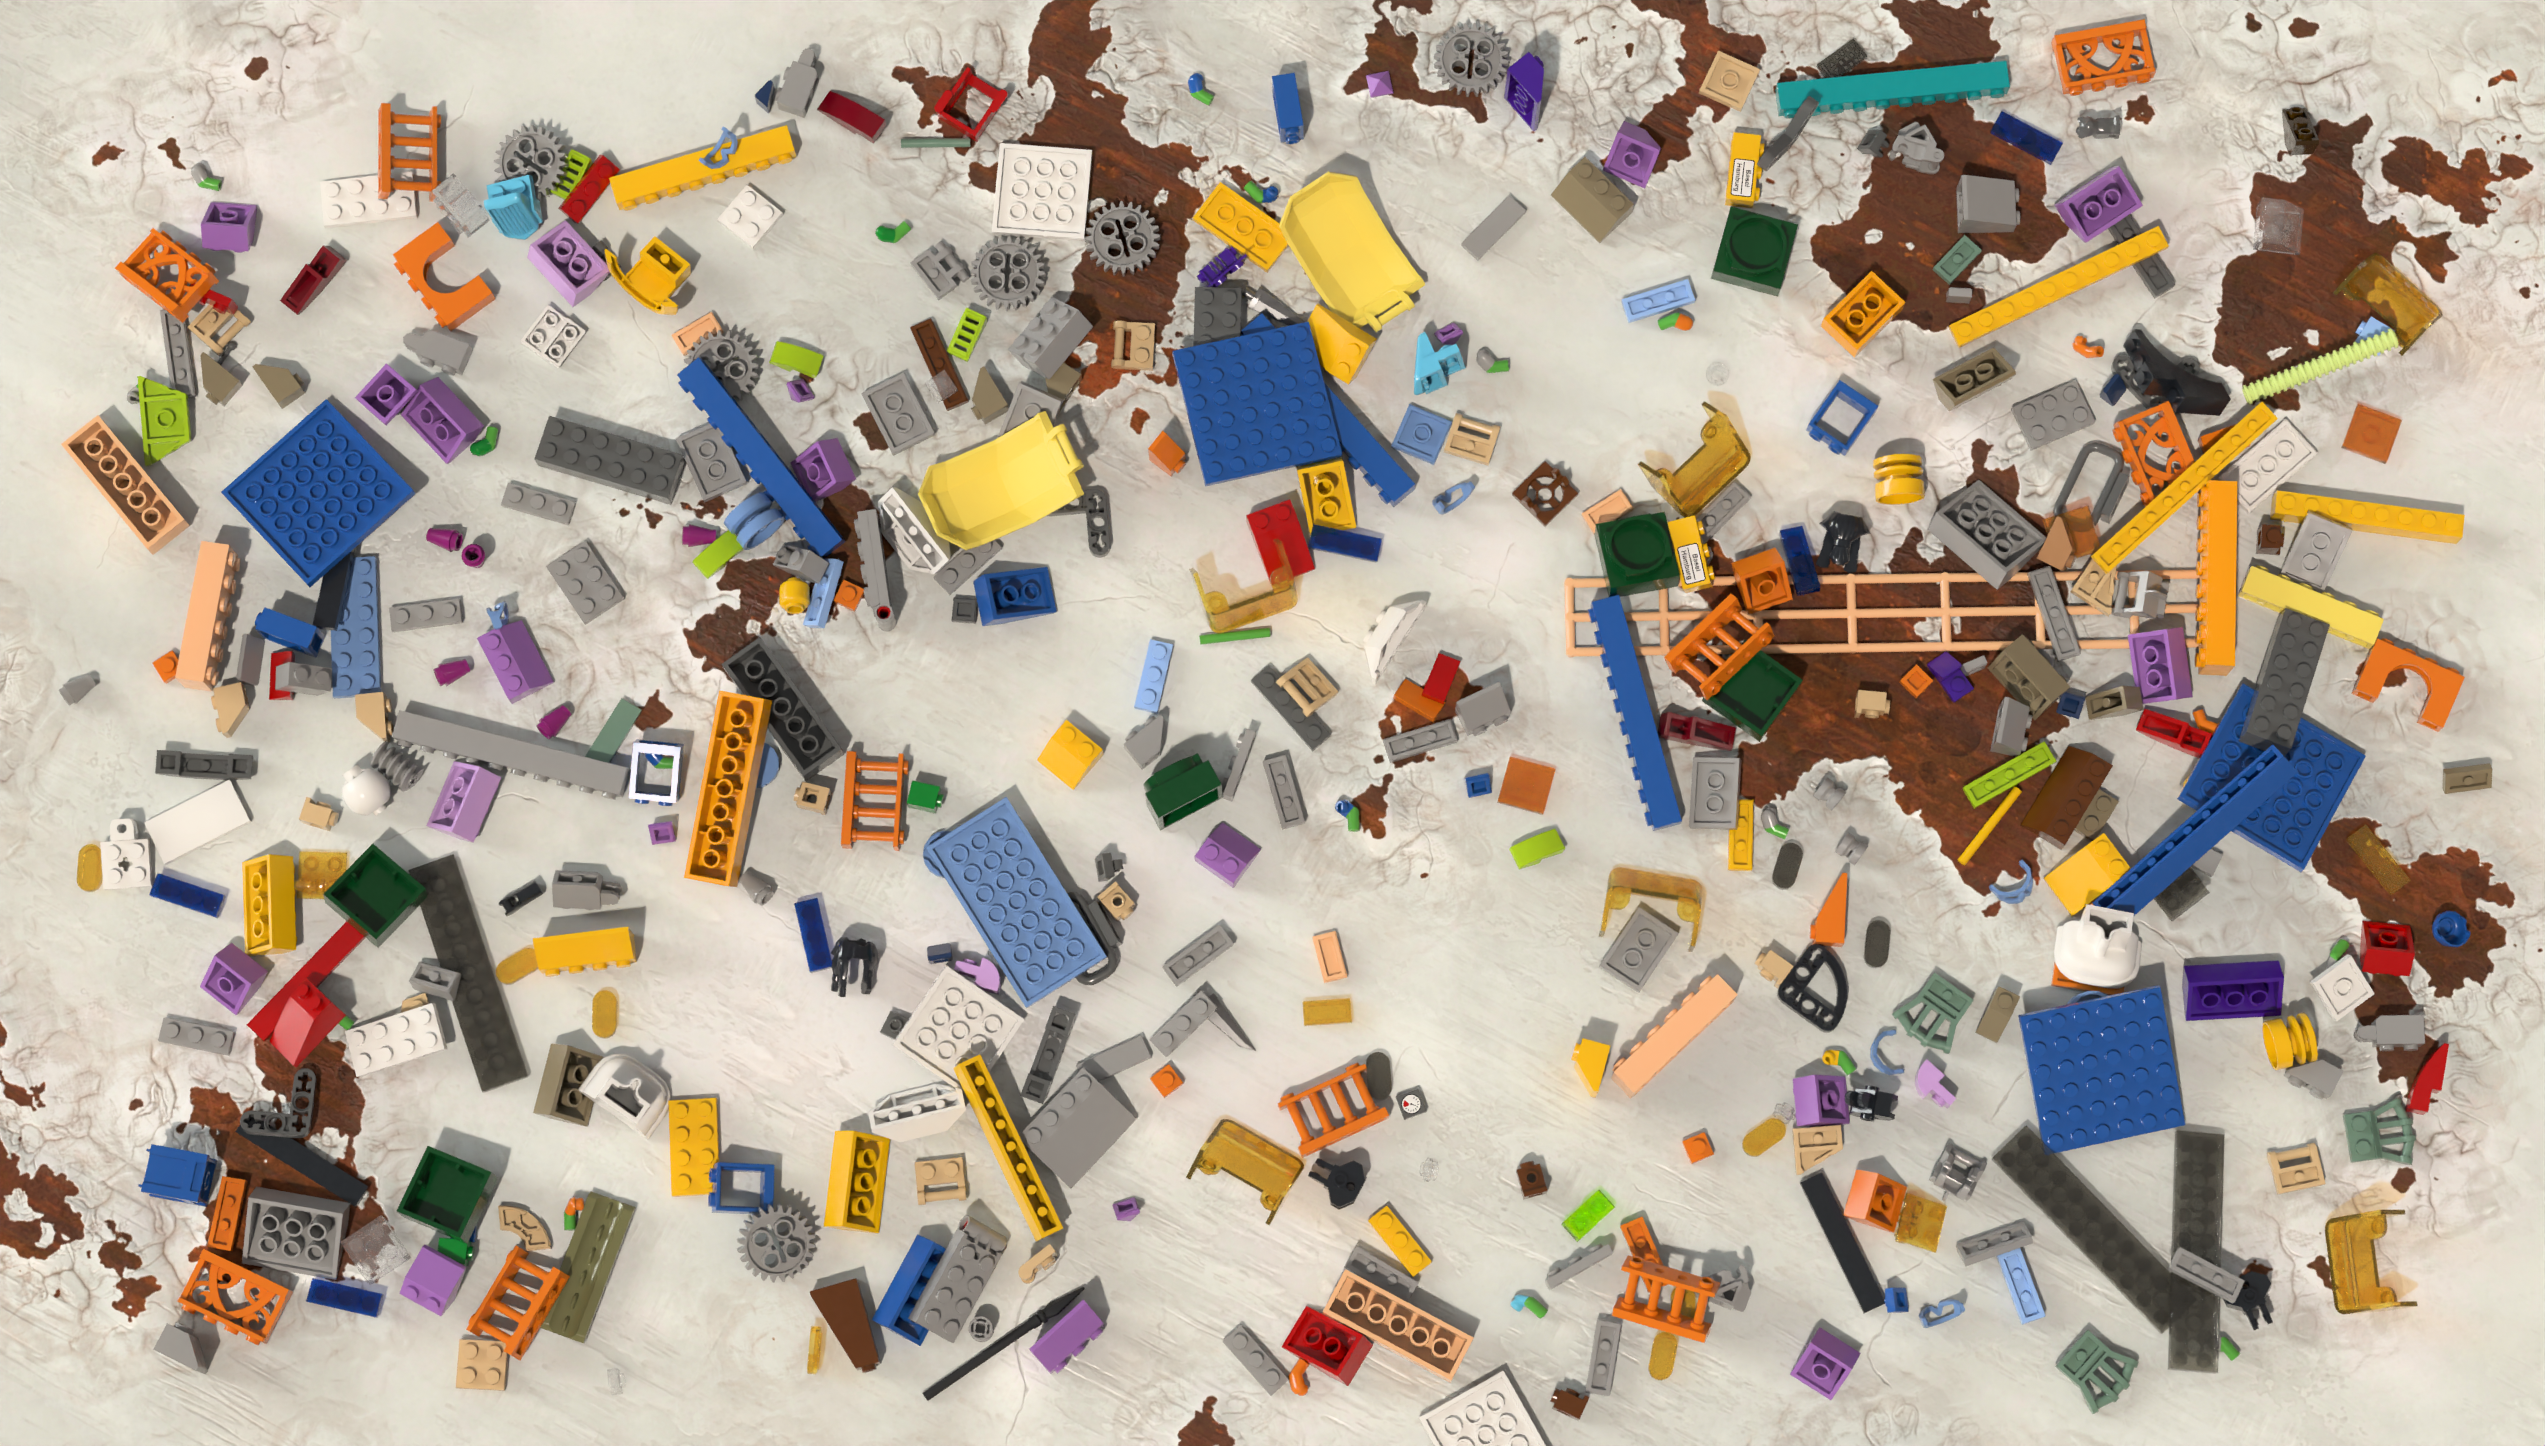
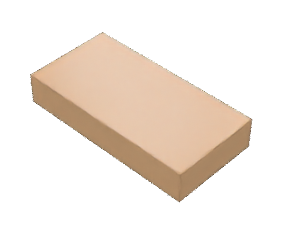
[672,312,724,356]
[1581,489,1634,534]
[1312,931,1347,983]

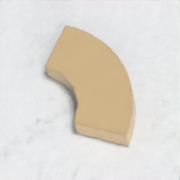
[498,1205,551,1252]

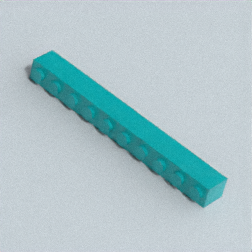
[1775,61,2010,118]

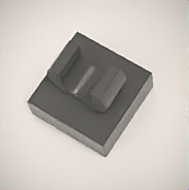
[1857,130,1889,157]
[1095,853,1123,882]

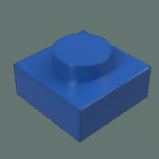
[1885,1287,1909,1313]

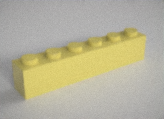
[2238,565,2384,649]

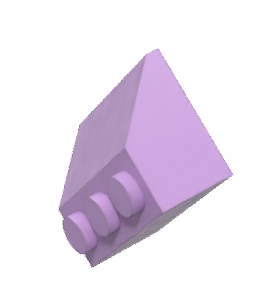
[527,220,610,307]
[426,761,501,843]

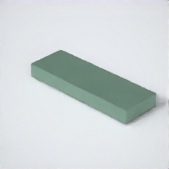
[585,698,642,763]

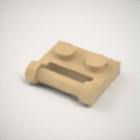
[188,304,251,356]
[1111,321,1155,371]
[1444,413,1501,466]
[1276,657,1338,718]
[2267,1143,2326,1195]
[915,1157,967,1205]
[1018,1244,1057,1284]

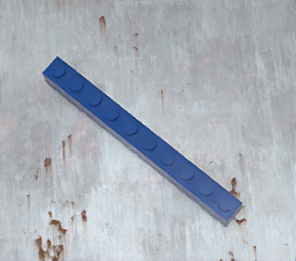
[1241,313,1415,507]
[677,357,846,558]
[1588,595,1682,831]
[2093,745,2298,916]

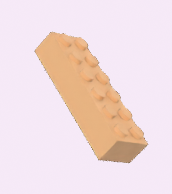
[61,415,190,555]
[175,541,240,692]
[1611,974,1738,1099]
[1322,1269,1474,1383]

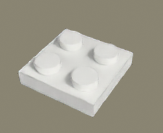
[717,185,783,250]
[2310,954,2374,1021]

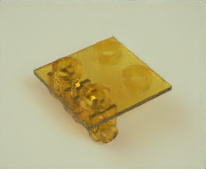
[295,851,347,899]
[1894,1193,1947,1253]

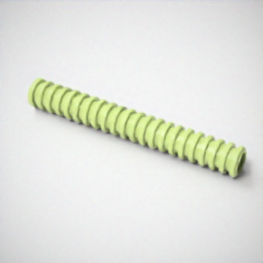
[2242,328,2399,405]

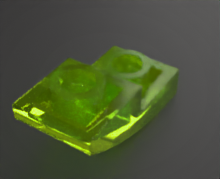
[1561,1190,1615,1242]

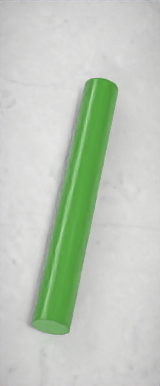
[1199,628,1270,645]

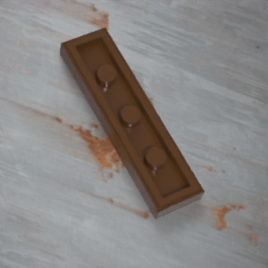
[910,318,968,411]

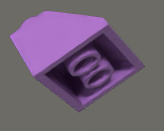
[2054,166,2143,243]
[401,377,484,464]
[477,620,554,704]
[2128,627,2193,704]
[1029,1300,1104,1374]

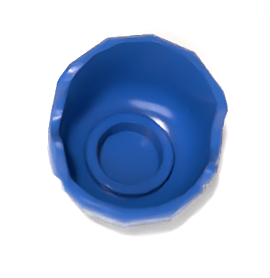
[2432,911,2471,947]

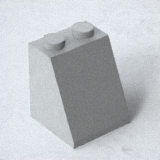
[1956,175,2020,233]

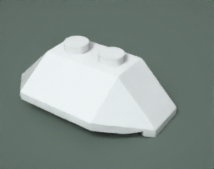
[878,487,951,574]
[1363,600,1427,684]
[868,1084,966,1142]

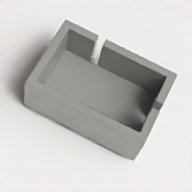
[1008,297,1093,379]

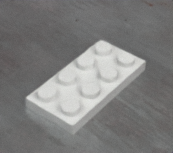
[320,171,418,228]
[345,1003,447,1077]

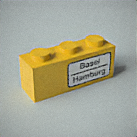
[1725,132,1764,208]
[1667,515,1715,593]

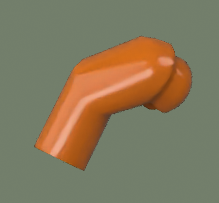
[2072,336,2104,358]

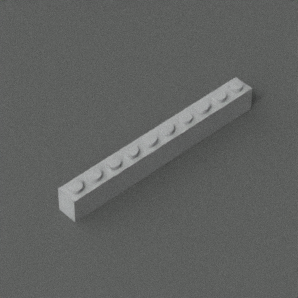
[392,710,630,800]

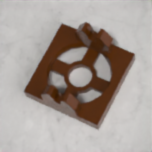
[1512,461,1578,527]

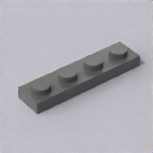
[2108,215,2175,299]
[1251,665,1330,752]

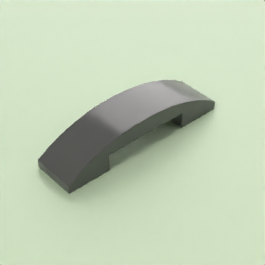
[155,750,253,780]
[1020,1006,1076,1104]

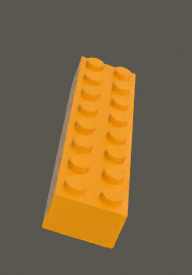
[2195,480,2237,676]
[684,691,772,887]

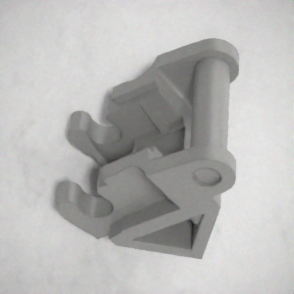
[1889,122,1944,174]
[2111,571,2169,619]
[1929,1143,1987,1201]
[1693,1265,1751,1312]

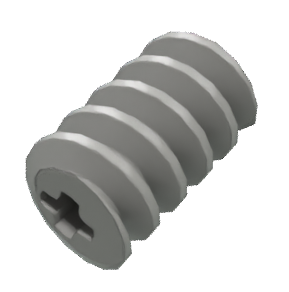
[370,741,423,792]

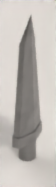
[1242,287,1305,326]
[1193,990,1256,1051]

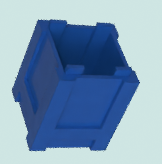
[138,1144,217,1207]

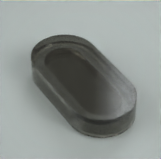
[1772,843,1803,890]
[1863,920,1890,968]
[1366,1052,1392,1101]

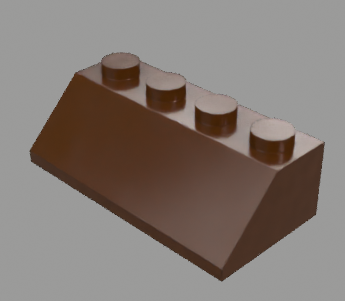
[2021,746,2113,850]

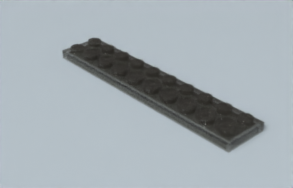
[408,854,529,1093]
[1991,1125,2197,1334]
[2168,1130,2224,1374]

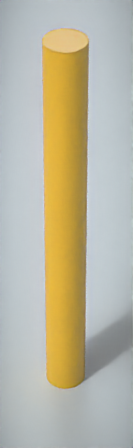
[1958,786,2022,866]

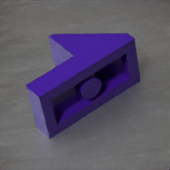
[1927,652,1974,703]

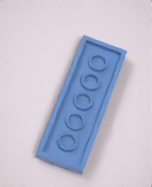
[331,556,381,699]

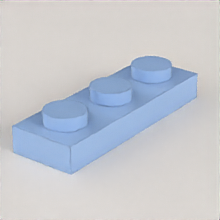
[1621,279,1695,323]
[803,558,844,629]
[1134,639,1173,714]
[1996,1248,2045,1325]

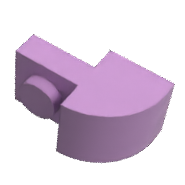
[954,958,1001,995]
[1915,1060,1957,1108]

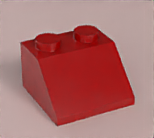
[2360,921,2415,976]

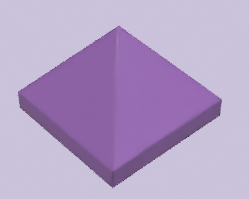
[1366,71,1393,98]
[1434,323,1463,345]
[786,379,815,403]
[648,821,676,845]
[1112,1197,1140,1221]

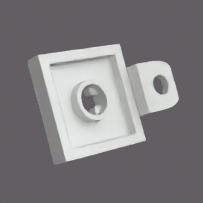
[100,818,153,890]

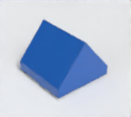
[1464,773,1492,798]

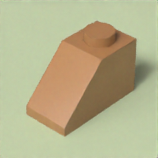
[2037,516,2077,571]

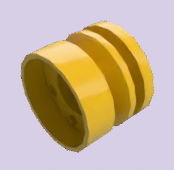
[1873,454,1925,505]
[2262,1012,2318,1070]

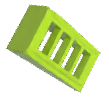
[550,149,593,200]
[947,308,988,362]

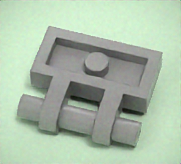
[910,241,970,301]

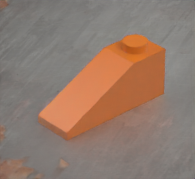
[1809,873,1847,947]

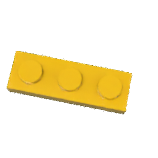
[1368,1206,1432,1277]

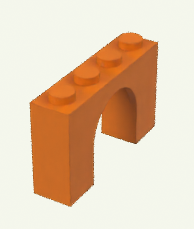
[393,222,495,332]
[2351,638,2465,732]

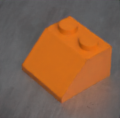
[1731,548,1793,615]
[1843,1169,1907,1233]

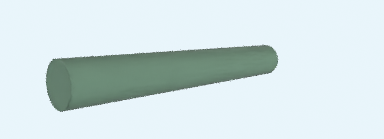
[901,138,971,148]

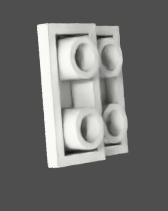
[520,305,586,368]

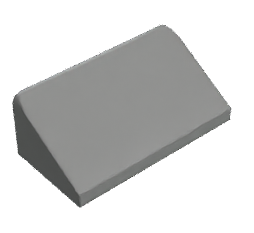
[236,634,265,686]
[409,962,461,1001]

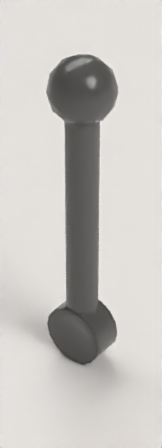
[217,342,236,365]

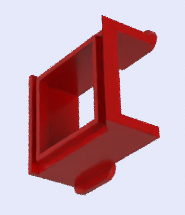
[934,67,1008,142]

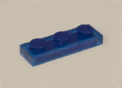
[1990,111,2063,165]
[1308,524,1382,563]
[1779,526,1821,596]
[149,873,226,919]
[794,898,832,973]
[306,1278,384,1318]

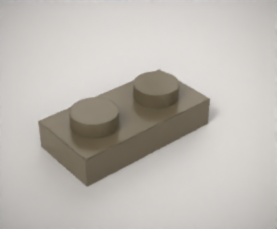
[2442,763,2492,794]
[2074,789,2119,841]

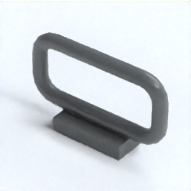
[2053,442,2129,532]
[1067,892,1123,986]

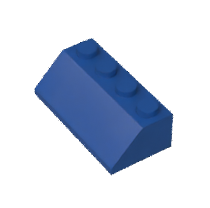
[872,1234,946,1346]

